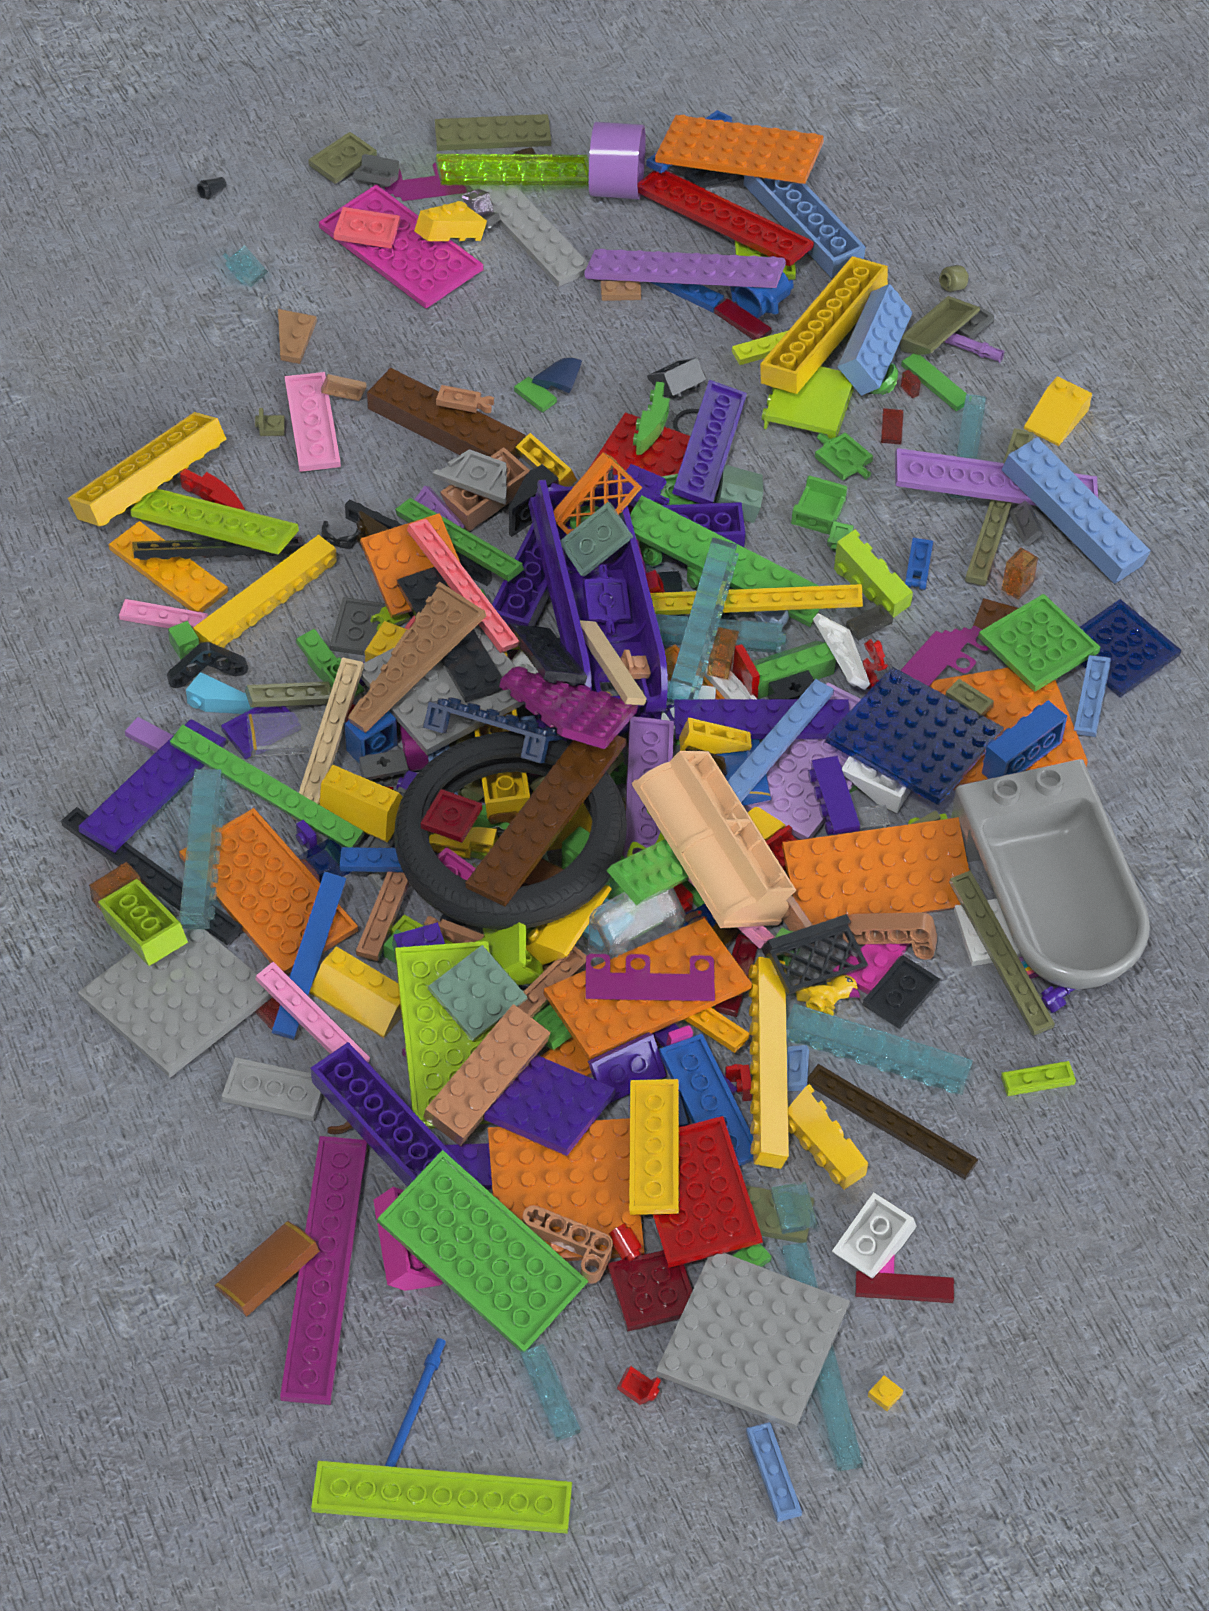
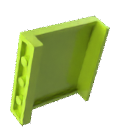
[761,366,854,439]

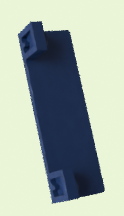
[423,697,565,763]

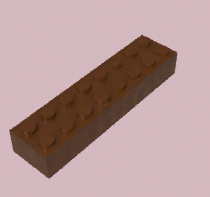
[367,367,526,460]

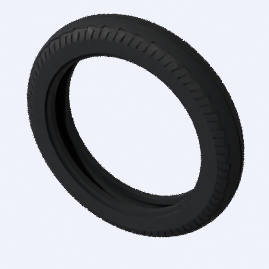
[394,731,627,930]

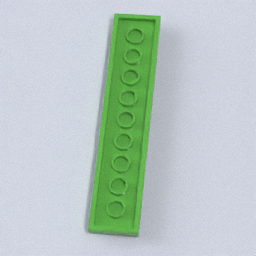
[630,495,820,627]

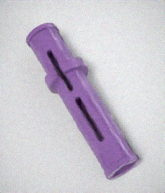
[945,333,1005,363]

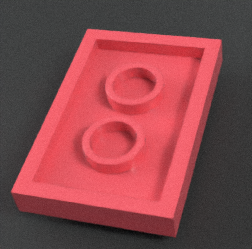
[334,207,400,248]

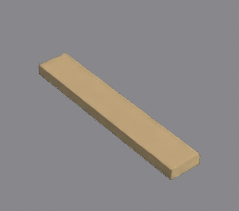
[580,620,647,705]

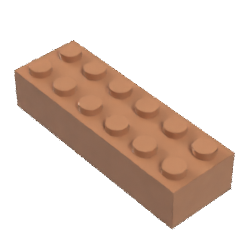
[423,1004,551,1147]

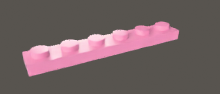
[255,962,370,1063]

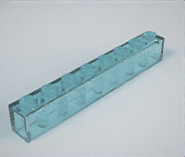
[180,769,227,929]
[786,1003,973,1095]

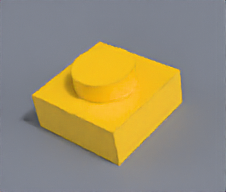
[868,1375,903,1411]

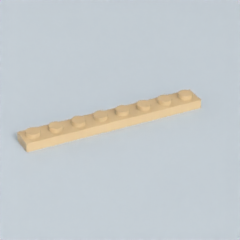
[291,658,364,820]

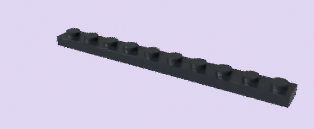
[61,807,243,945]

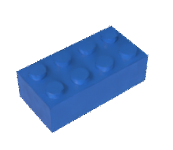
[982,700,1067,779]

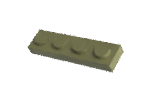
[245,682,332,707]

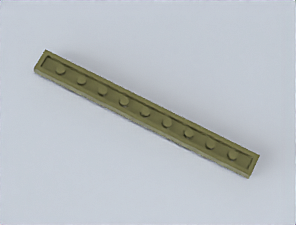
[965,428,1034,586]

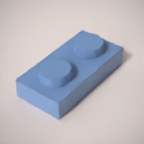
[787,1045,809,1091]

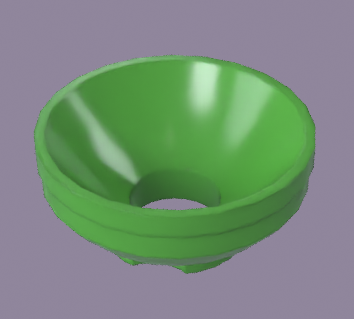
[870,363,898,395]

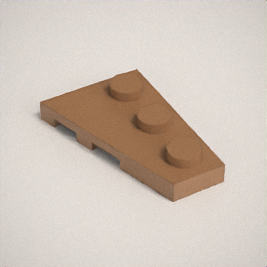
[278,309,317,364]

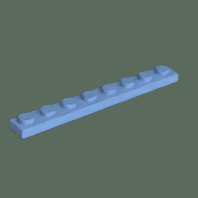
[728,679,834,802]

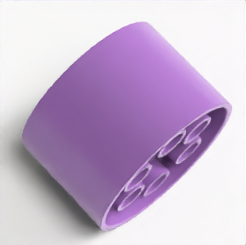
[589,122,646,199]

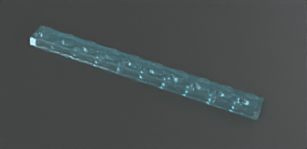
[782,1242,863,1471]

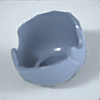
[754,610,789,631]

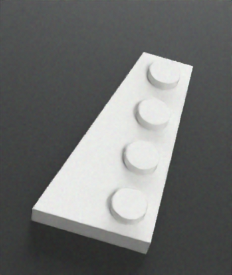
[813,613,870,690]

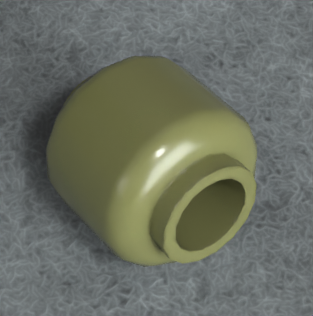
[939,265,969,292]

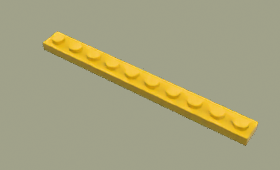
[650,584,863,615]

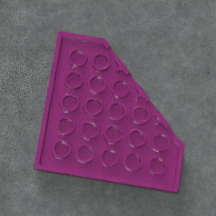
[499,666,638,749]

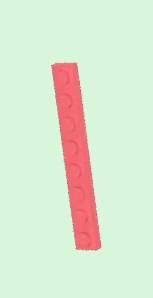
[407,519,520,653]

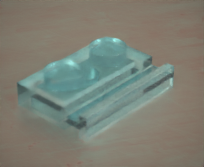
[771,1182,817,1234]

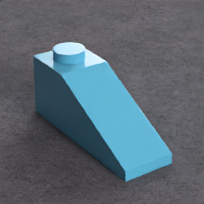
[186,672,254,714]

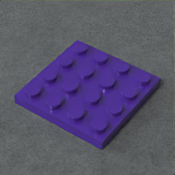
[484,1055,615,1156]

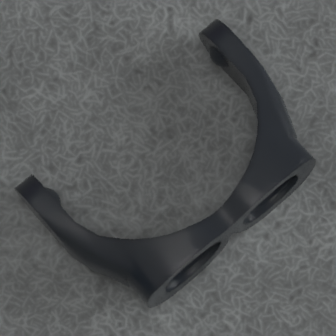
[321,521,360,549]

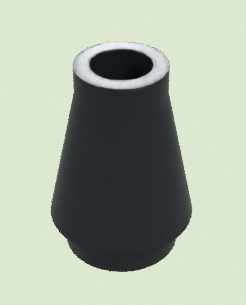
[197,177,226,199]

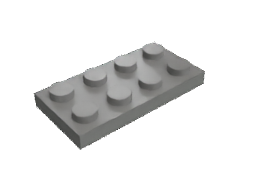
[222,1057,322,1121]

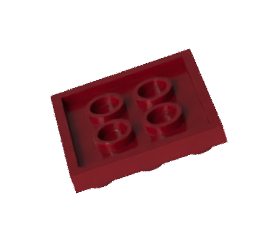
[607,1250,692,1332]

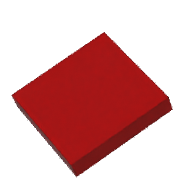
[732,644,760,699]

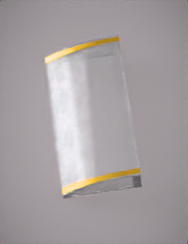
[247,711,341,757]

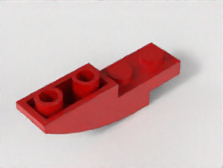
[180,469,245,510]

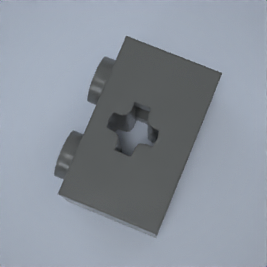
[359,749,409,787]

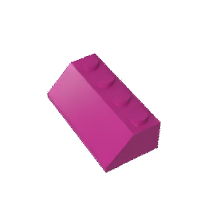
[373,1187,443,1291]

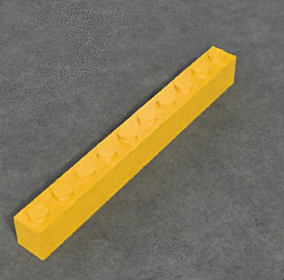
[749,957,789,1169]

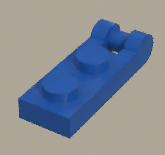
[905,538,933,590]

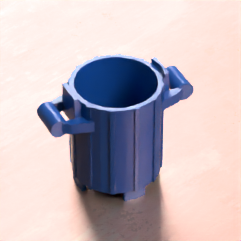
[730,272,794,318]

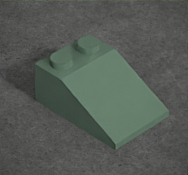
[716,465,763,523]

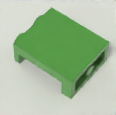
[791,476,847,535]

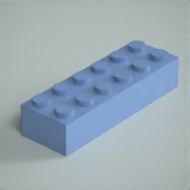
[837,284,913,396]

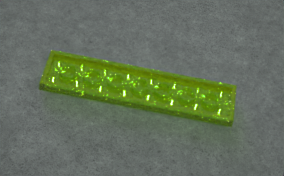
[435,154,589,186]

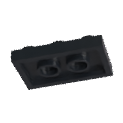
[862,955,940,1029]

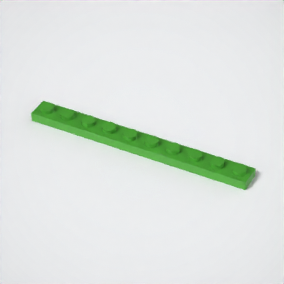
[170,724,365,848]

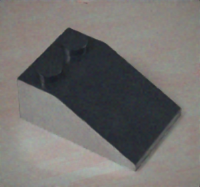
[509,464,559,537]

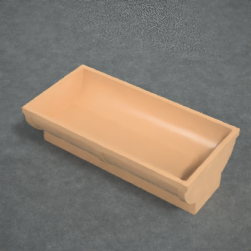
[632,751,796,928]

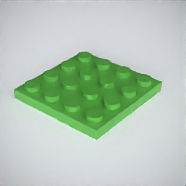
[978,594,1100,692]

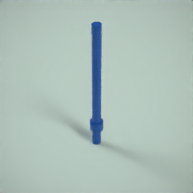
[385,1338,446,1467]

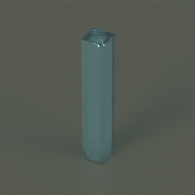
[950,394,986,500]
[655,614,786,653]

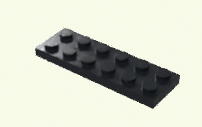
[509,623,587,685]

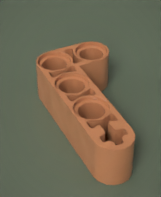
[843,912,937,960]
[523,1205,613,1284]

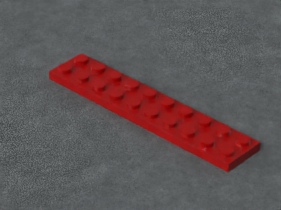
[637,170,814,266]

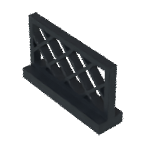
[761,914,868,995]

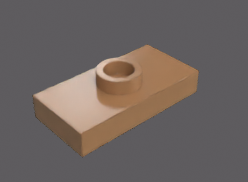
[321,374,367,401]

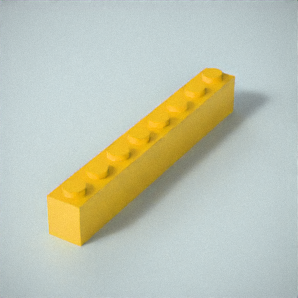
[193,535,337,648]

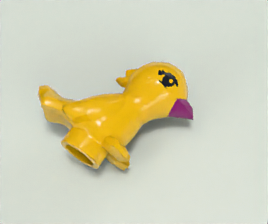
[795,975,860,1018]

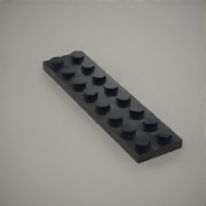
[397,567,503,703]

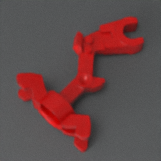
[862,639,891,699]

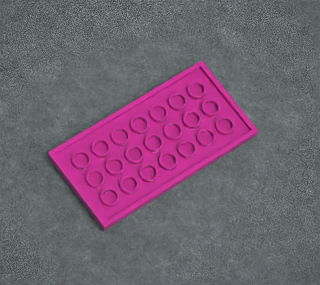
[319,185,483,309]

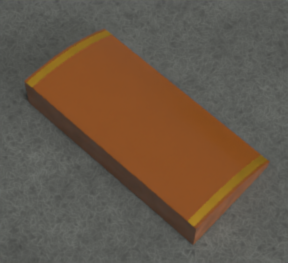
[214,1221,320,1317]

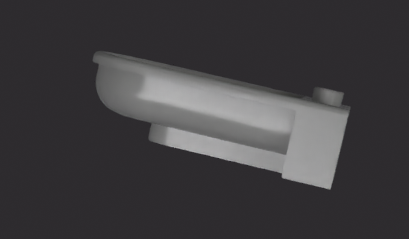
[951,759,1150,989]

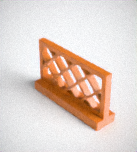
[553,452,642,535]

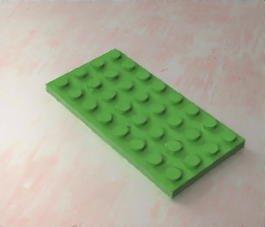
[376,1150,588,1354]

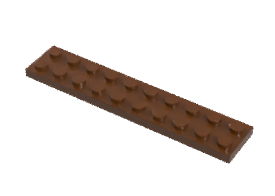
[465,735,626,907]

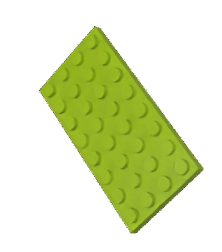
[395,941,497,1129]

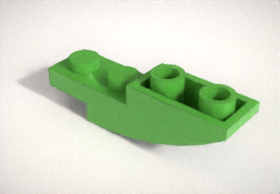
[633,382,670,455]
[296,629,364,697]

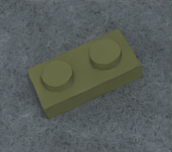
[945,679,994,719]

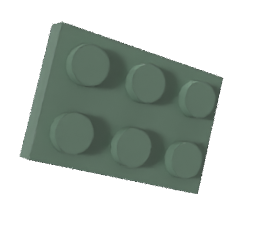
[560,502,633,577]

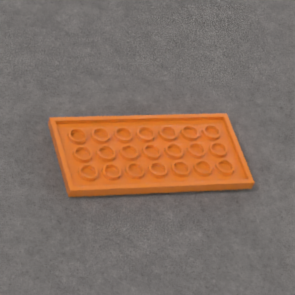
[655,115,824,184]
[179,808,358,975]
[782,817,969,925]
[543,918,752,1061]

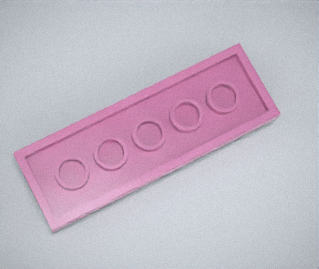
[285,372,341,472]

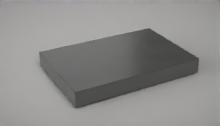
[330,597,385,656]

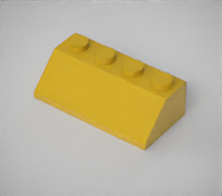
[320,765,403,843]
[526,885,612,965]
[309,946,402,1038]

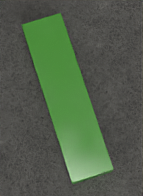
[901,353,972,412]

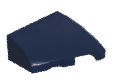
[532,358,582,393]

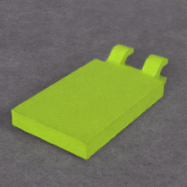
[476,922,526,973]

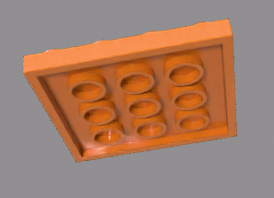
[360,513,461,618]

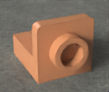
[620,650,651,679]

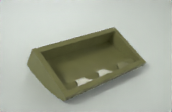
[900,296,980,355]

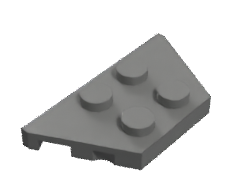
[433,449,507,504]

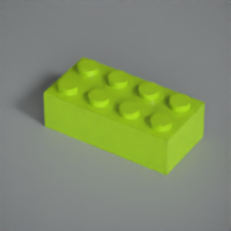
[98,879,188,966]

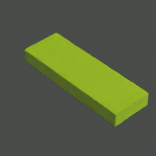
[1001,1061,1076,1096]

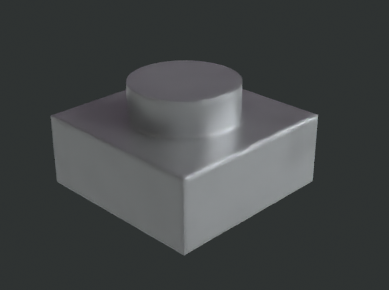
[479,211,500,229]

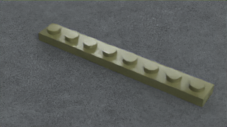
[949,870,1055,1036]

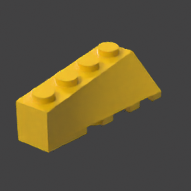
[788,1084,868,1190]

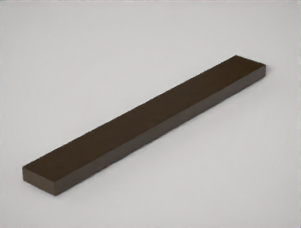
[807,1064,979,1180]

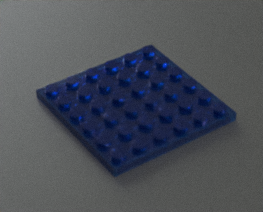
[825,666,1004,805]

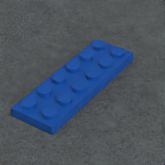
[659,1034,753,1166]

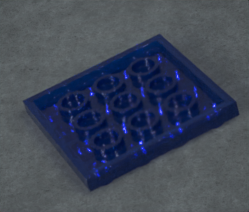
[1080,599,1181,698]

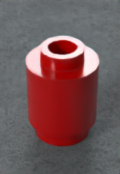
[609,1223,643,1262]

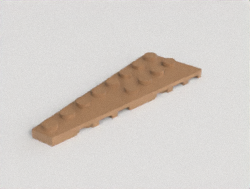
[348,582,486,733]

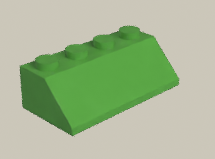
[752,641,836,699]

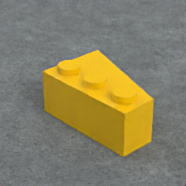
[414,201,487,241]

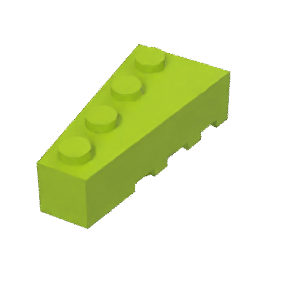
[834,529,913,618]

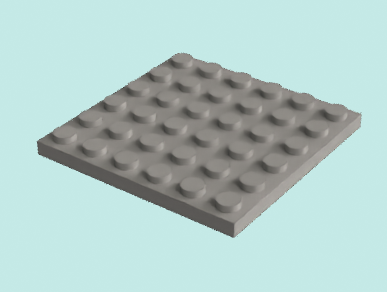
[360,625,526,755]
[78,912,272,1078]
[656,1253,850,1430]

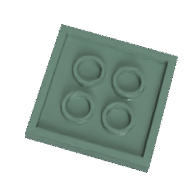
[428,945,527,1041]

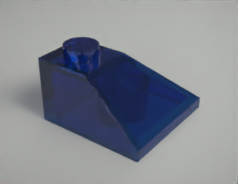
[297,838,352,883]

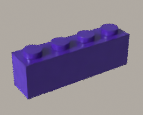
[808,756,860,835]

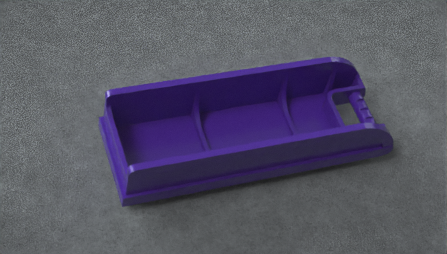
[528,475,668,713]

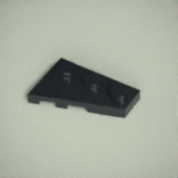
[684,168,744,188]

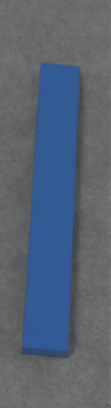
[272,872,346,1040]

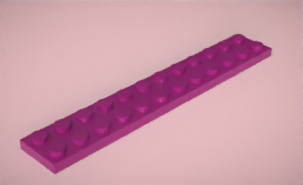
[280,1136,368,1405]

